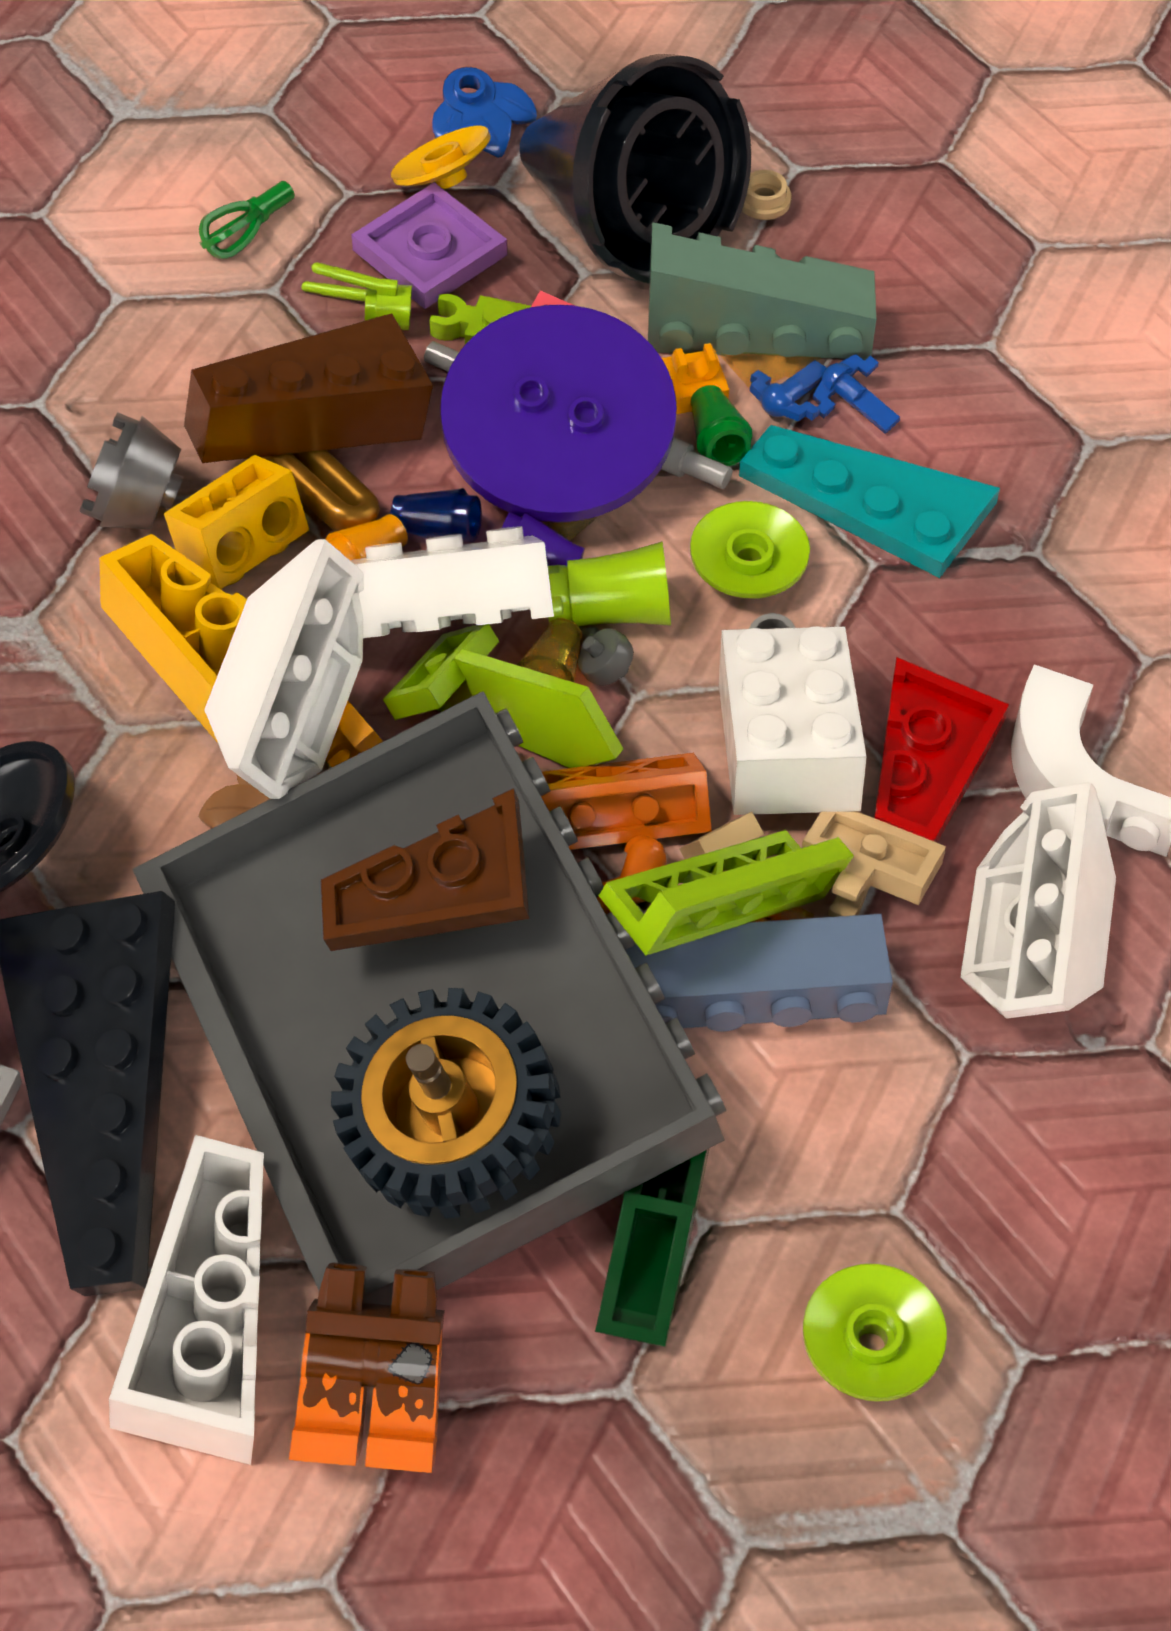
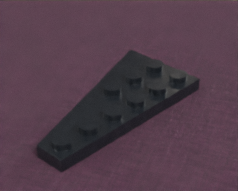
[0,891,175,1296]

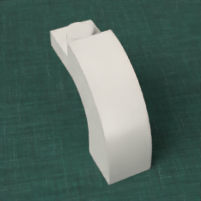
[1011,664,1171,857]

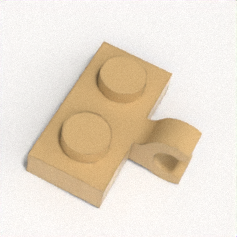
[802,811,946,917]

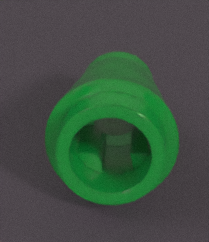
[691,385,753,466]

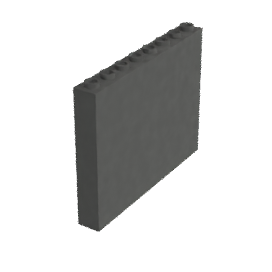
[133,691,726,1305]

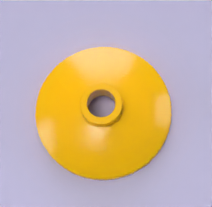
[391,126,491,189]

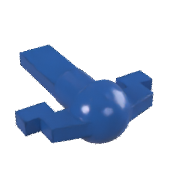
[813,354,900,434]
[750,360,827,421]

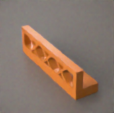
[541,752,712,850]

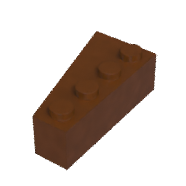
[184,313,433,463]

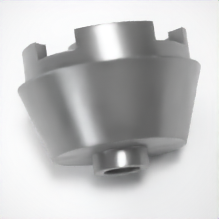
[79,412,183,529]

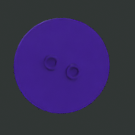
[441,305,677,522]

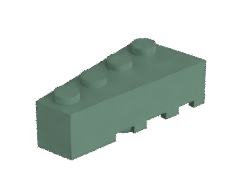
[648,222,877,359]

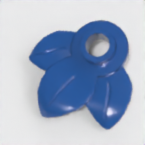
[432,67,537,158]

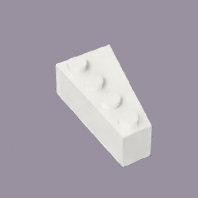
[340,526,554,638]
[109,1135,264,1465]

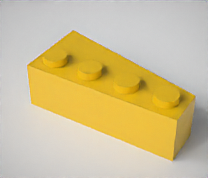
[99,534,247,743]

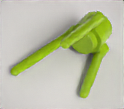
[301,262,412,330]

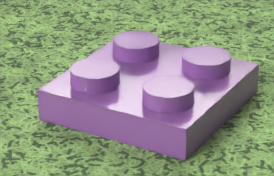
[351,182,507,309]

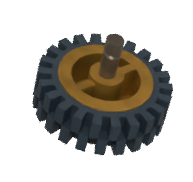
[331,988,561,1218]

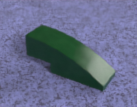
[595,1148,710,1347]

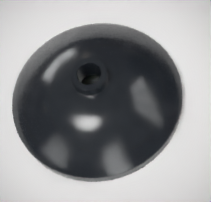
[0,741,75,892]

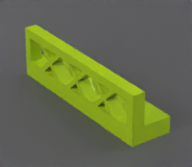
[598,830,854,956]

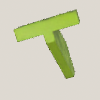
[383,624,624,768]

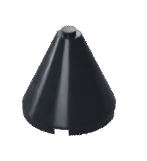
[520,54,751,284]

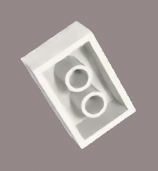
[719,626,867,815]

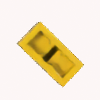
[164,455,309,589]

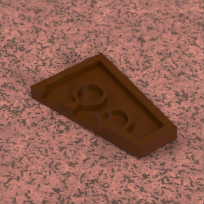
[321,788,530,951]

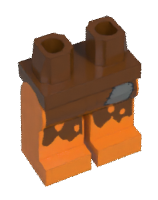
[289,1262,445,1473]

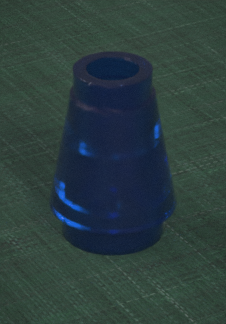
[390,488,482,543]

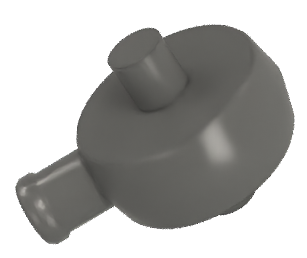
[578,626,634,686]

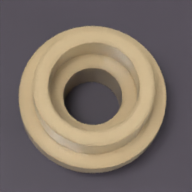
[742,170,792,220]

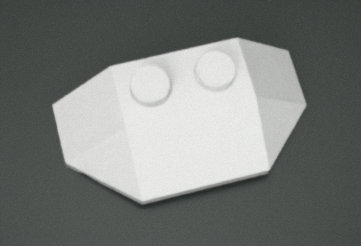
[204,539,364,799]
[961,781,1116,1019]

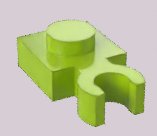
[430,294,531,344]

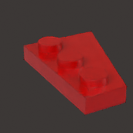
[874,657,1010,843]

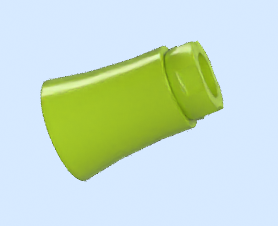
[548,541,671,627]

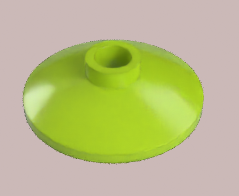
[690,501,810,599]
[803,1264,947,1401]

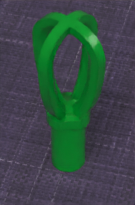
[199,181,295,259]

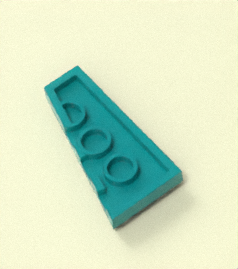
[739,425,1000,578]

